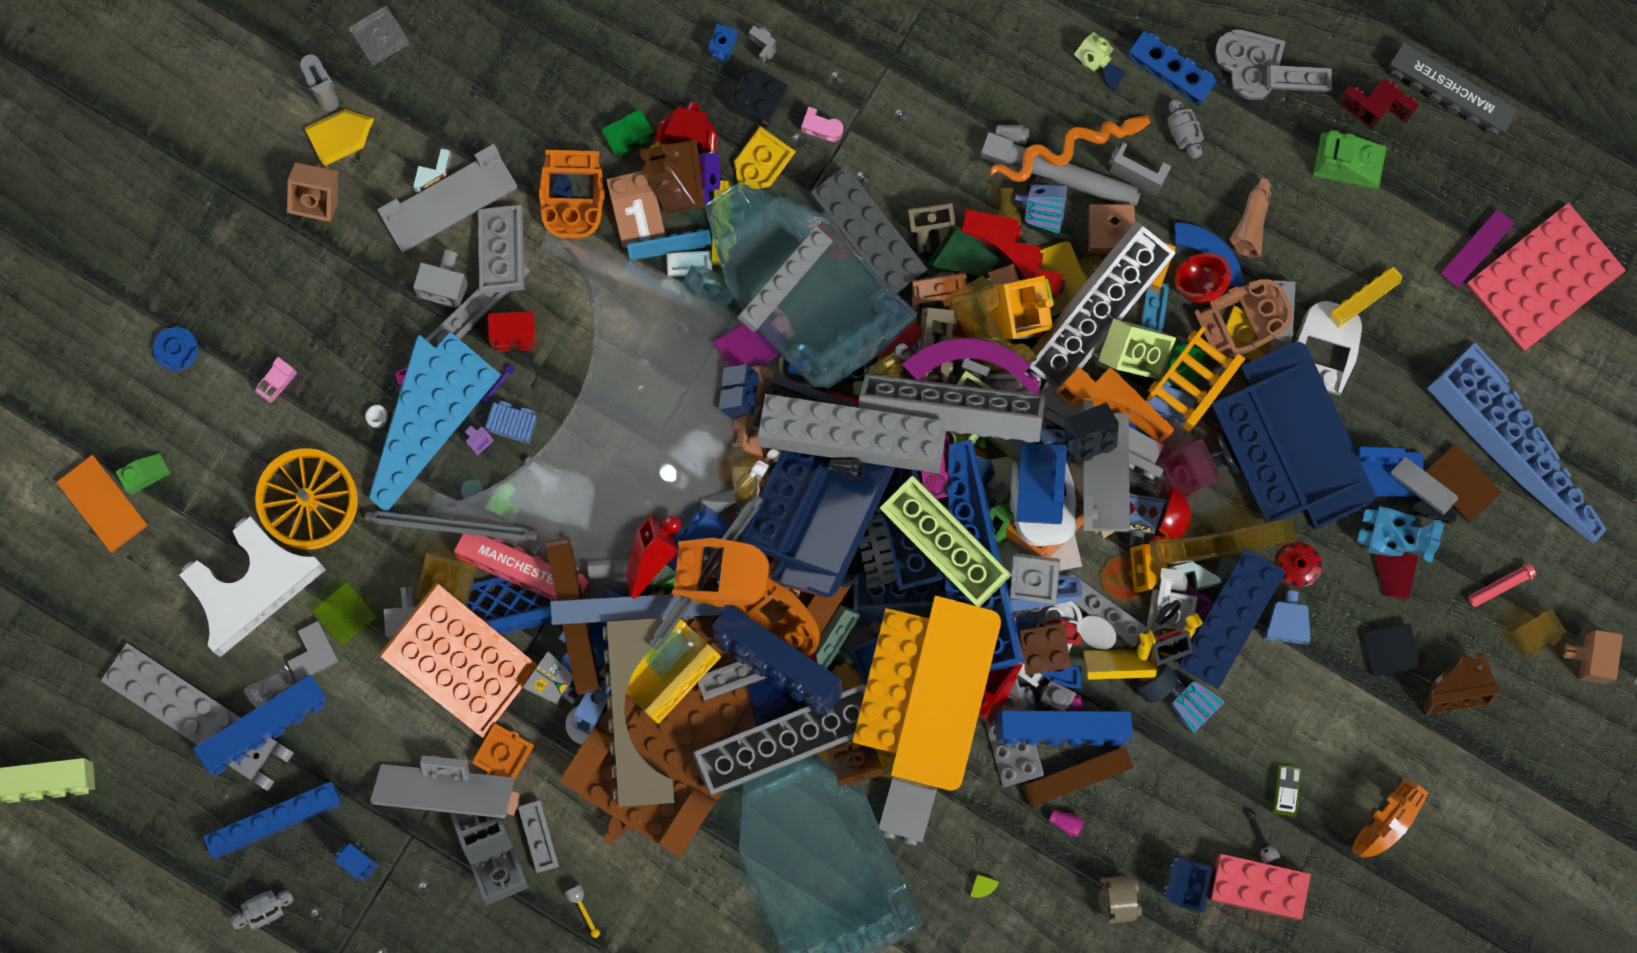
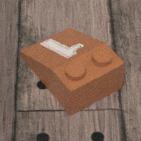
[606,171,666,249]

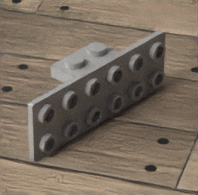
[982,679,1044,787]
[371,755,514,818]

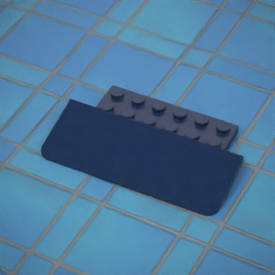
[1211,342,1375,530]
[738,450,896,597]

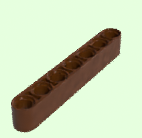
[546,536,601,695]

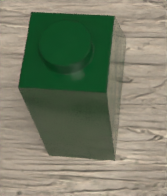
[927,228,999,277]

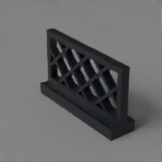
[753,373,859,459]

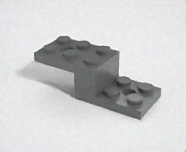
[449,812,529,906]

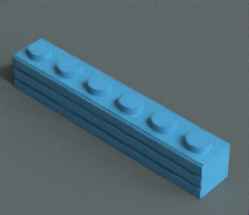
[627,229,712,261]

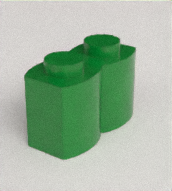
[602,110,654,157]

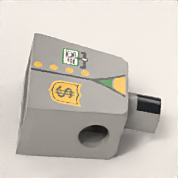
[523,652,580,705]

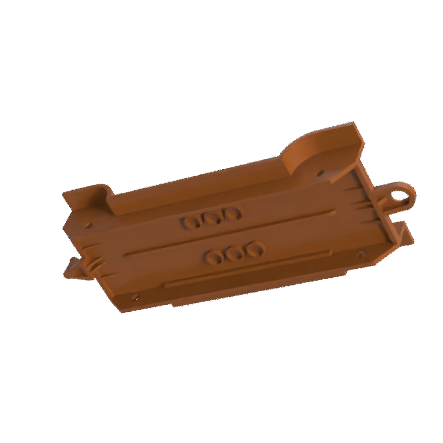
[559,511,851,858]

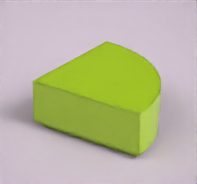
[970,874,999,898]

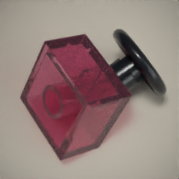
[1159,433,1240,499]

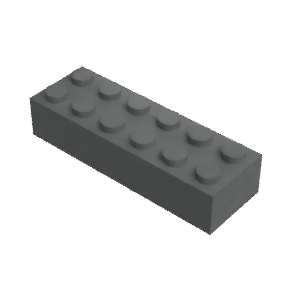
[810,166,928,301]

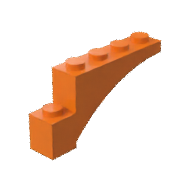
[1055,367,1174,443]

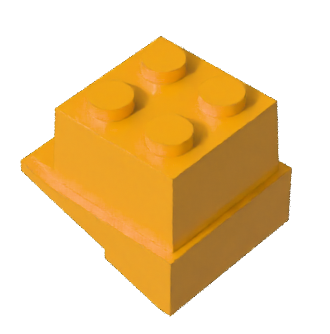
[983,276,1053,339]

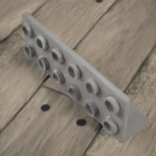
[377,144,517,253]
[1083,400,1130,531]

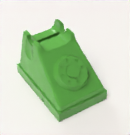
[1313,130,1387,190]

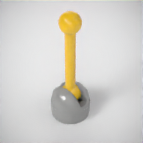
[564,884,600,938]

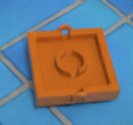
[472,723,534,781]

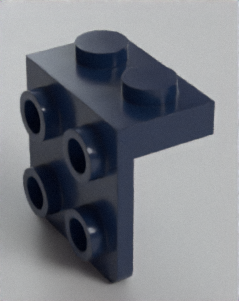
[1164,856,1216,913]

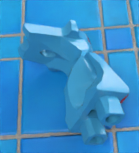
[1357,506,1444,563]

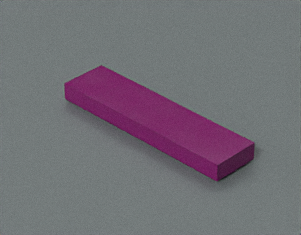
[1440,209,1515,289]

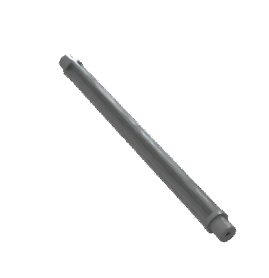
[648,494,763,650]
[365,510,539,541]

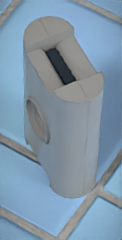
[300,55,339,111]

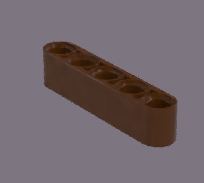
[1022,747,1134,808]

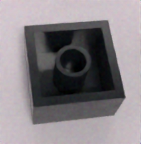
[729,65,788,129]
[1064,402,1119,463]

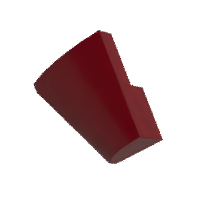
[1373,553,1418,601]

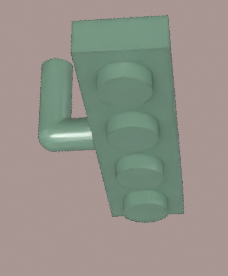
[814,605,861,669]

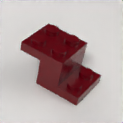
[1338,79,1419,130]

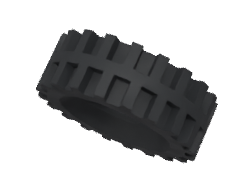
[856,505,896,588]

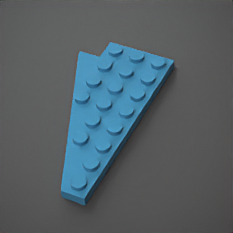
[368,331,501,512]

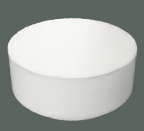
[365,405,389,428]

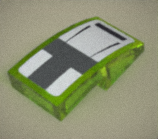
[1273,765,1302,817]

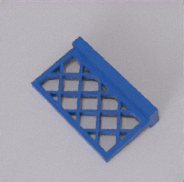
[459,577,553,635]

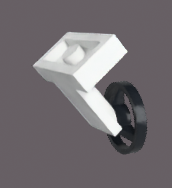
[1155,568,1188,626]

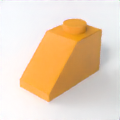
[1130,544,1167,592]

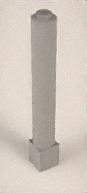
[980,132,1141,206]

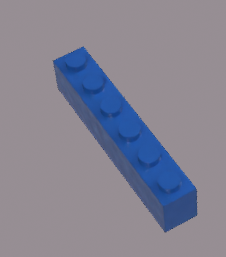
[193,674,326,777]
[995,711,1133,746]
[203,781,343,859]

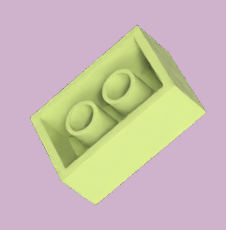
[1098,319,1176,380]

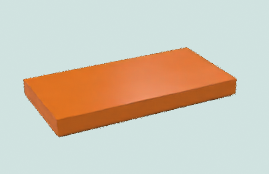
[56,455,148,553]

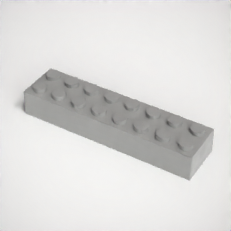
[1025,221,1175,388]
[859,374,1046,442]
[758,394,947,474]
[693,684,866,796]

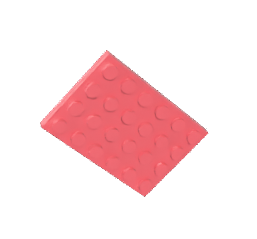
[1466,203,1626,352]

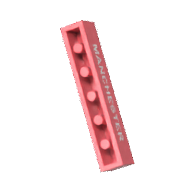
[454,534,590,601]

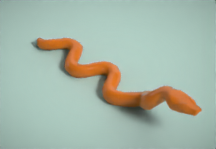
[990,116,1151,182]

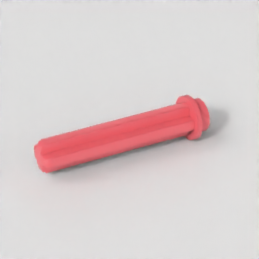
[1468,563,1536,607]

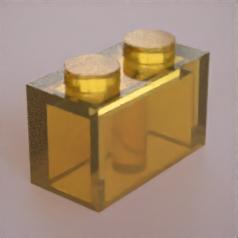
[1509,609,1566,657]

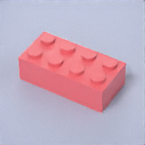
[1209,854,1311,920]

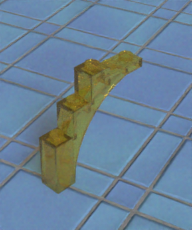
[1149,520,1297,566]

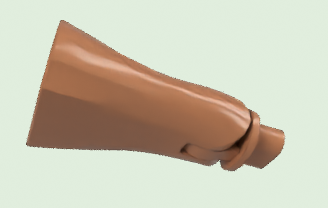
[1230,178,1271,258]

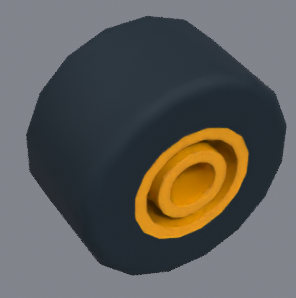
[1133,663,1178,703]

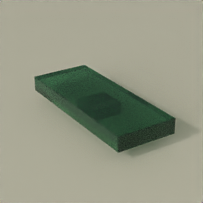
[1027,224,1074,242]

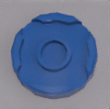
[153,327,198,371]

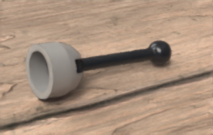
[1247,810,1280,864]

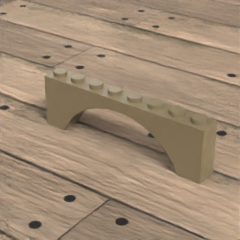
[603,618,674,807]

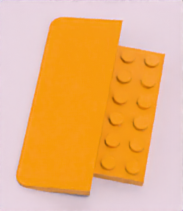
[853,596,1001,791]

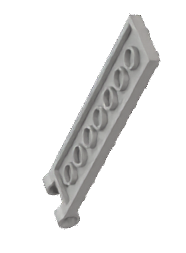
[101,643,294,791]

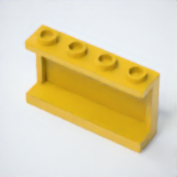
[626,619,721,724]

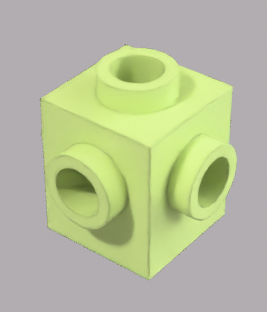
[1074,32,1114,71]

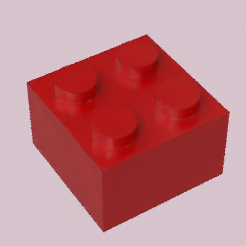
[488,311,537,352]

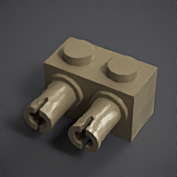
[908,202,956,253]

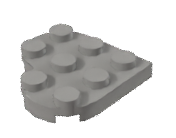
[1215,30,1286,100]

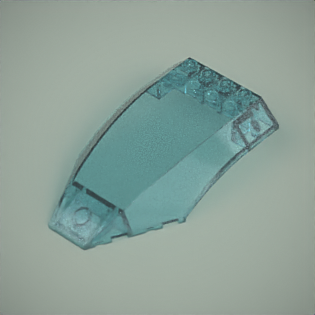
[705,182,917,388]
[739,755,923,953]

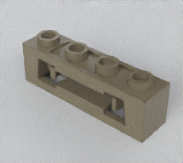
[916,308,957,384]

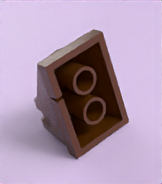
[640,140,705,214]
[1424,653,1500,715]

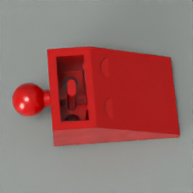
[625,515,681,600]
[978,664,1023,725]

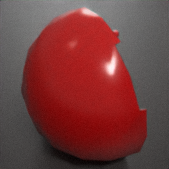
[1175,253,1231,304]
[1152,487,1192,543]

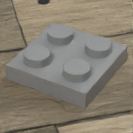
[1010,553,1060,604]

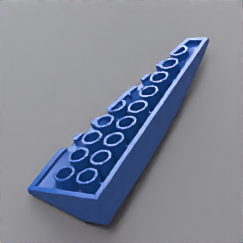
[945,440,1025,671]

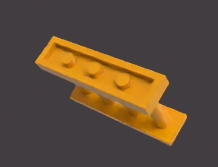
[1146,326,1245,432]

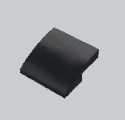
[1364,623,1421,677]

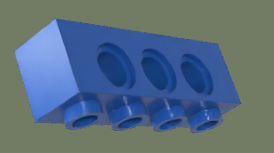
[1127,31,1217,107]

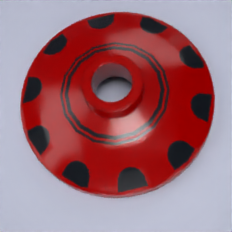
[1277,543,1322,587]

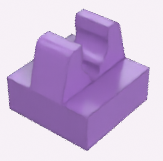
[465,426,494,456]

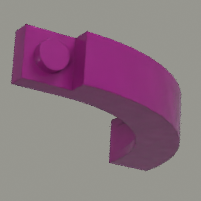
[902,338,1041,395]

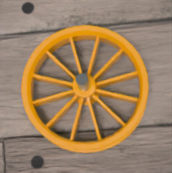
[255,448,358,550]

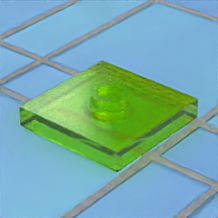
[313,583,377,647]

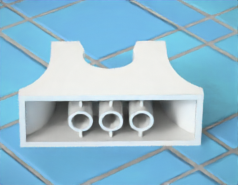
[180,516,326,657]

